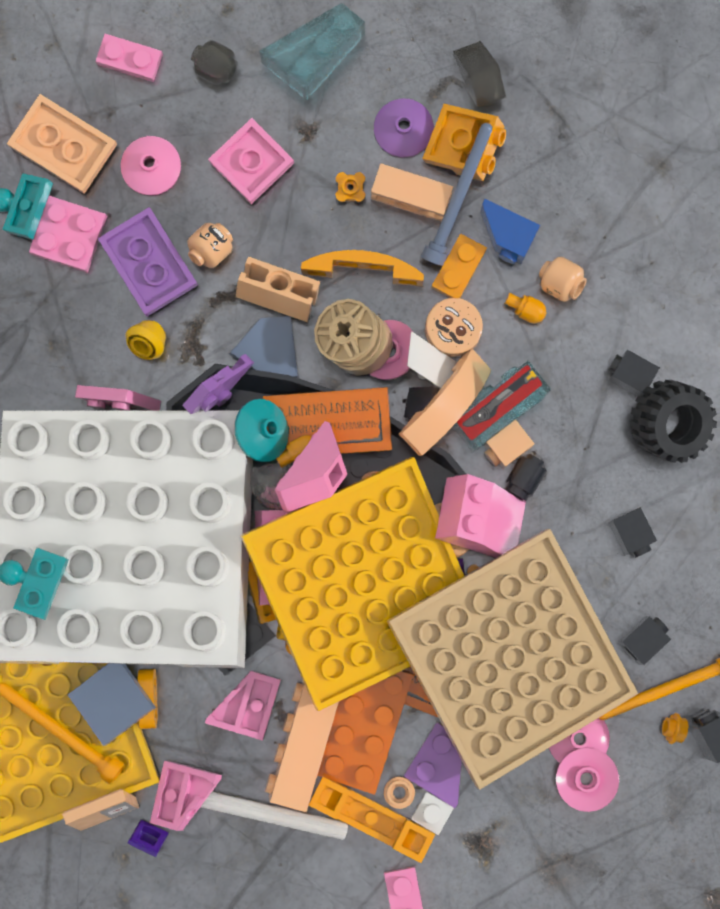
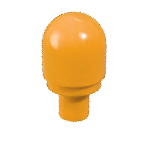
[504,293,547,324]
[276,435,312,468]

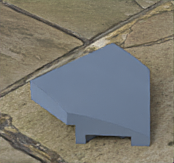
[229,316,297,377]

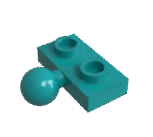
[0,173,53,239]
[0,548,69,620]

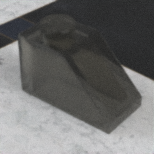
[453,41,506,107]

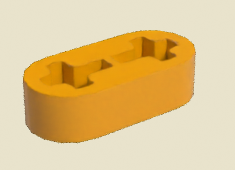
[138,669,158,729]

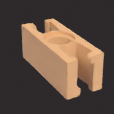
[371,163,453,222]
[236,256,320,322]

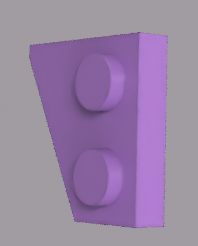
[182,354,254,414]
[404,722,462,808]

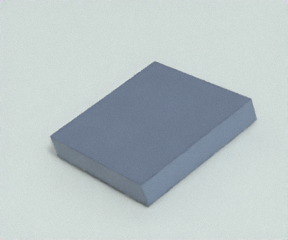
[68,663,156,746]

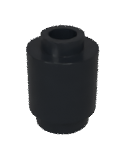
[504,454,547,502]

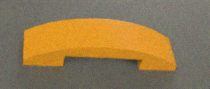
[301,250,424,287]
[309,776,435,863]

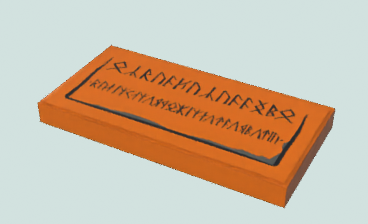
[263,387,393,453]

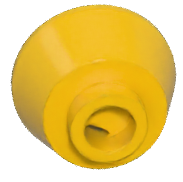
[125,320,166,360]

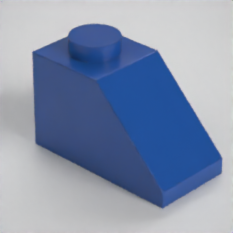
[480,199,540,264]

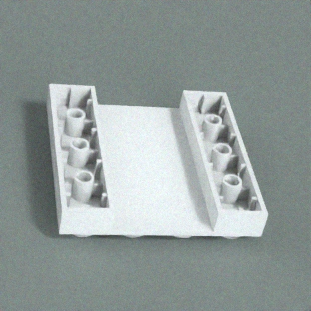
[0,411,253,668]

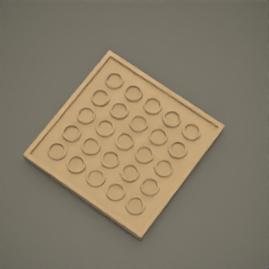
[387,529,638,790]

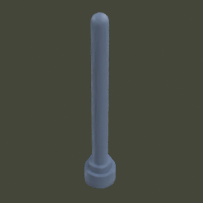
[421,123,492,266]

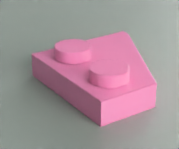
[75,385,161,411]

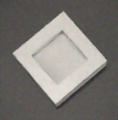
[411,791,454,835]

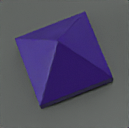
[127,820,169,857]

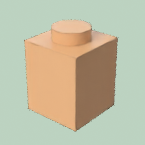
[484,420,535,469]

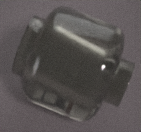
[191,40,238,86]

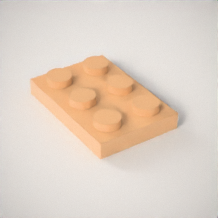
[7,94,117,194]

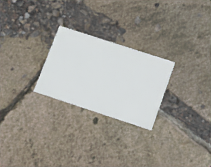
[407,331,457,388]

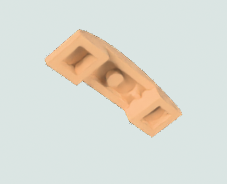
[399,349,491,456]

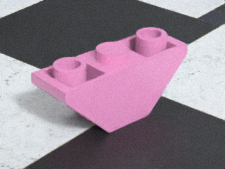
[274,421,347,512]

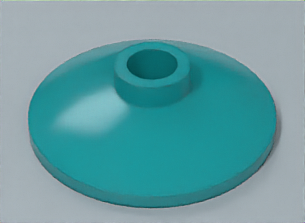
[235,399,289,462]

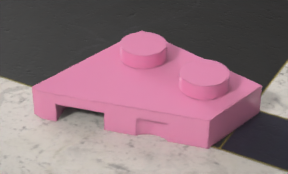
[205,671,281,741]
[150,761,222,831]

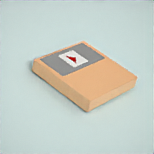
[62,789,139,831]

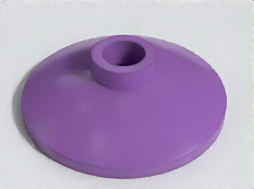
[374,98,434,158]

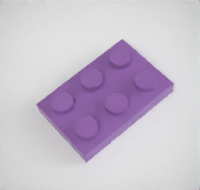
[98,207,198,317]

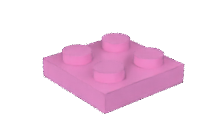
[208,118,294,204]
[29,196,107,273]

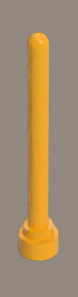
[599,658,720,720]
[0,683,126,785]

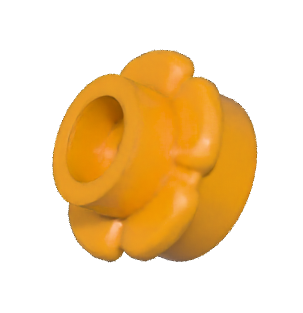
[662,713,689,744]

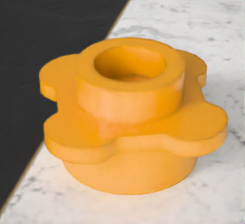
[335,172,365,202]

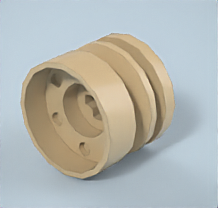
[314,299,393,376]

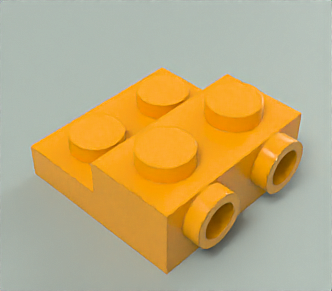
[422,104,506,181]

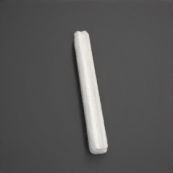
[201,791,348,840]

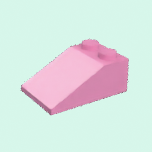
[435,474,526,558]

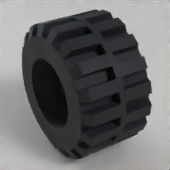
[630,379,717,463]

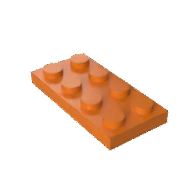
[317,670,414,795]

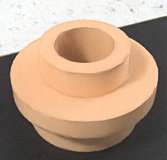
[384,777,415,809]

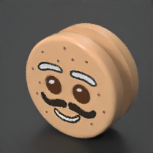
[425,298,483,357]

